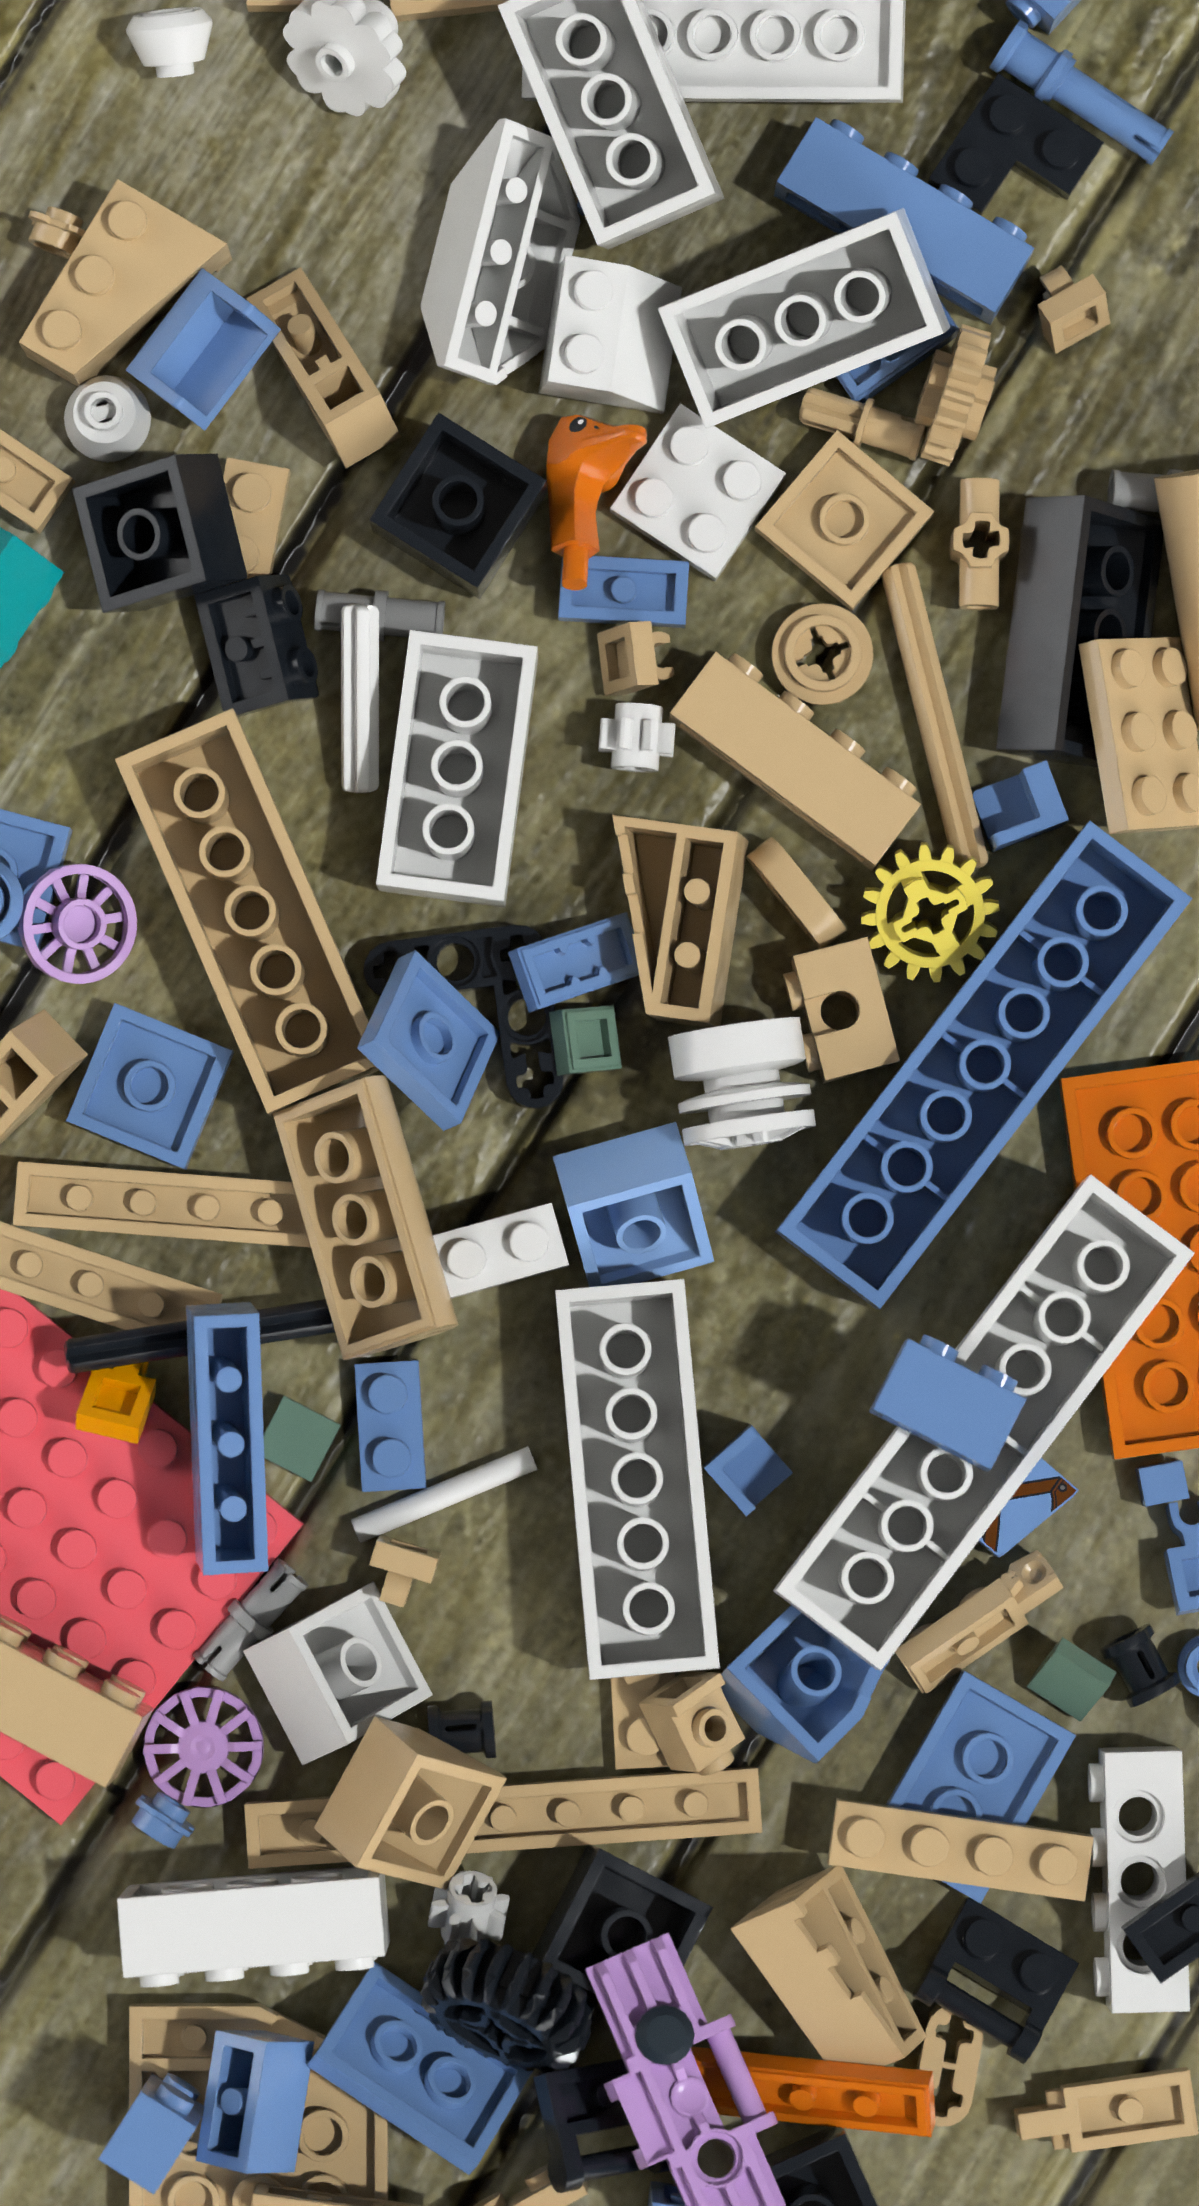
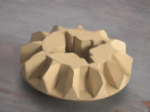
[772,604,873,706]

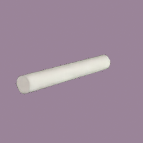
[351,1446,538,1543]

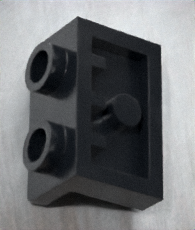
[194,574,319,717]

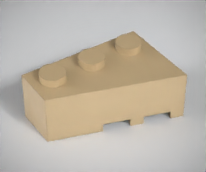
[19,179,233,387]
[612,815,748,1028]
[730,1866,927,2066]

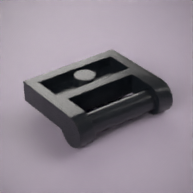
[912,1897,1079,2064]
[534,2059,670,2193]

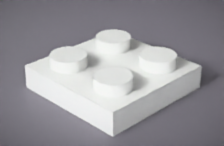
[610,403,786,582]

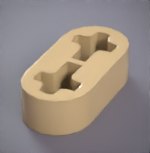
[746,836,846,949]
[916,2005,983,2127]

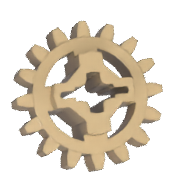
[914,324,997,466]

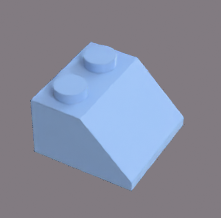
[553,1122,714,1287]

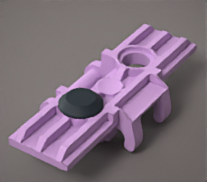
[584,1932,786,2206]

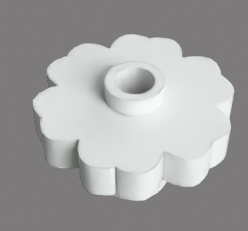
[283,0,406,116]

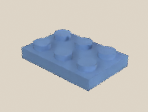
[886,1670,1076,1904]
[307,1961,533,2175]

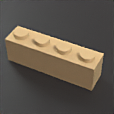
[669,652,921,871]

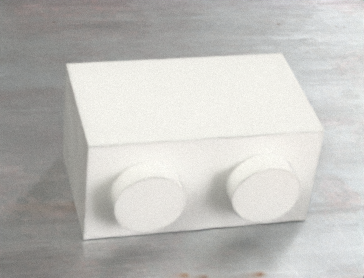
[433,1203,569,1299]

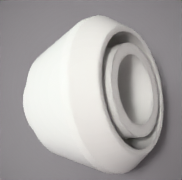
[126,7,213,78]
[64,376,151,462]

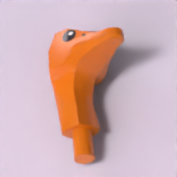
[546,415,647,591]

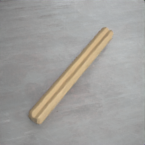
[881,562,988,869]

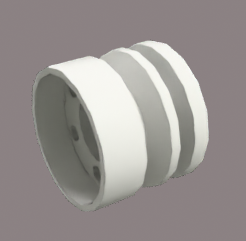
[668,1017,816,1150]

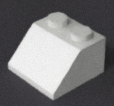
[538,255,682,414]
[243,1581,433,1765]

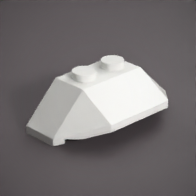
[420,118,581,385]

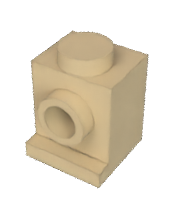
[638,1671,745,1776]

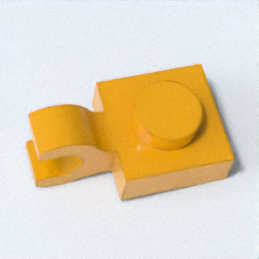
[75,1362,156,1444]

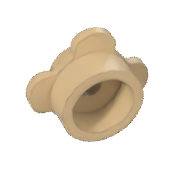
[28,206,86,259]

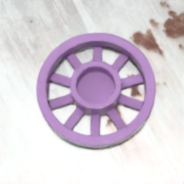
[17,864,137,984]
[143,1686,264,1808]

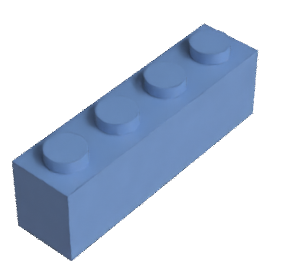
[774,117,1034,325]
[186,1302,269,1575]

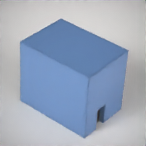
[1135,1460,1190,1507]

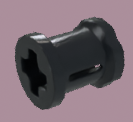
[1099,1624,1181,1708]
[428,1700,496,1758]

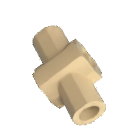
[949,478,1009,610]

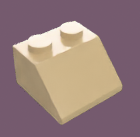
[314,1716,507,1890]

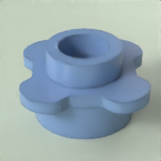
[132,1791,195,1849]

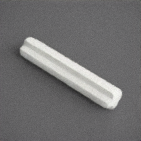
[341,603,379,793]

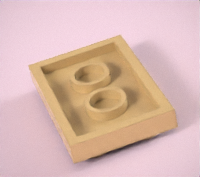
[1078,637,1199,834]

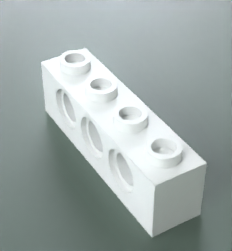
[1088,1746,1190,2013]

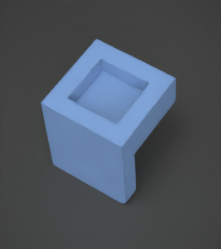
[972,760,1069,852]
[702,1424,793,1517]

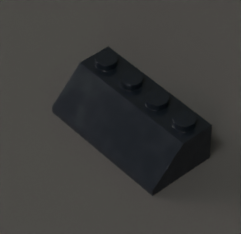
[996,495,1163,767]

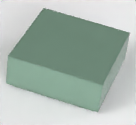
[549,1005,622,1076]
[264,1396,341,1482]
[1027,1637,1116,1722]

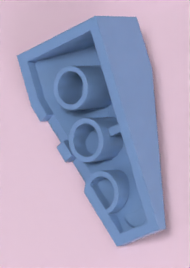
[721,1605,892,1764]

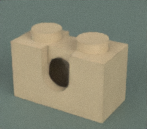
[783,937,900,1083]

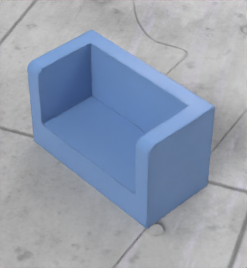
[126,268,281,431]

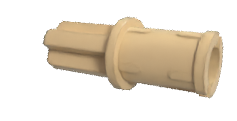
[799,388,927,461]

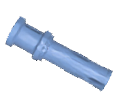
[989,20,1174,166]

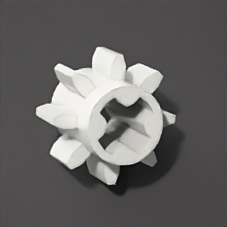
[598,703,676,773]
[428,1871,510,1945]

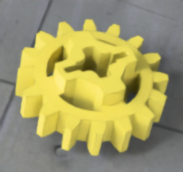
[861,842,1000,983]

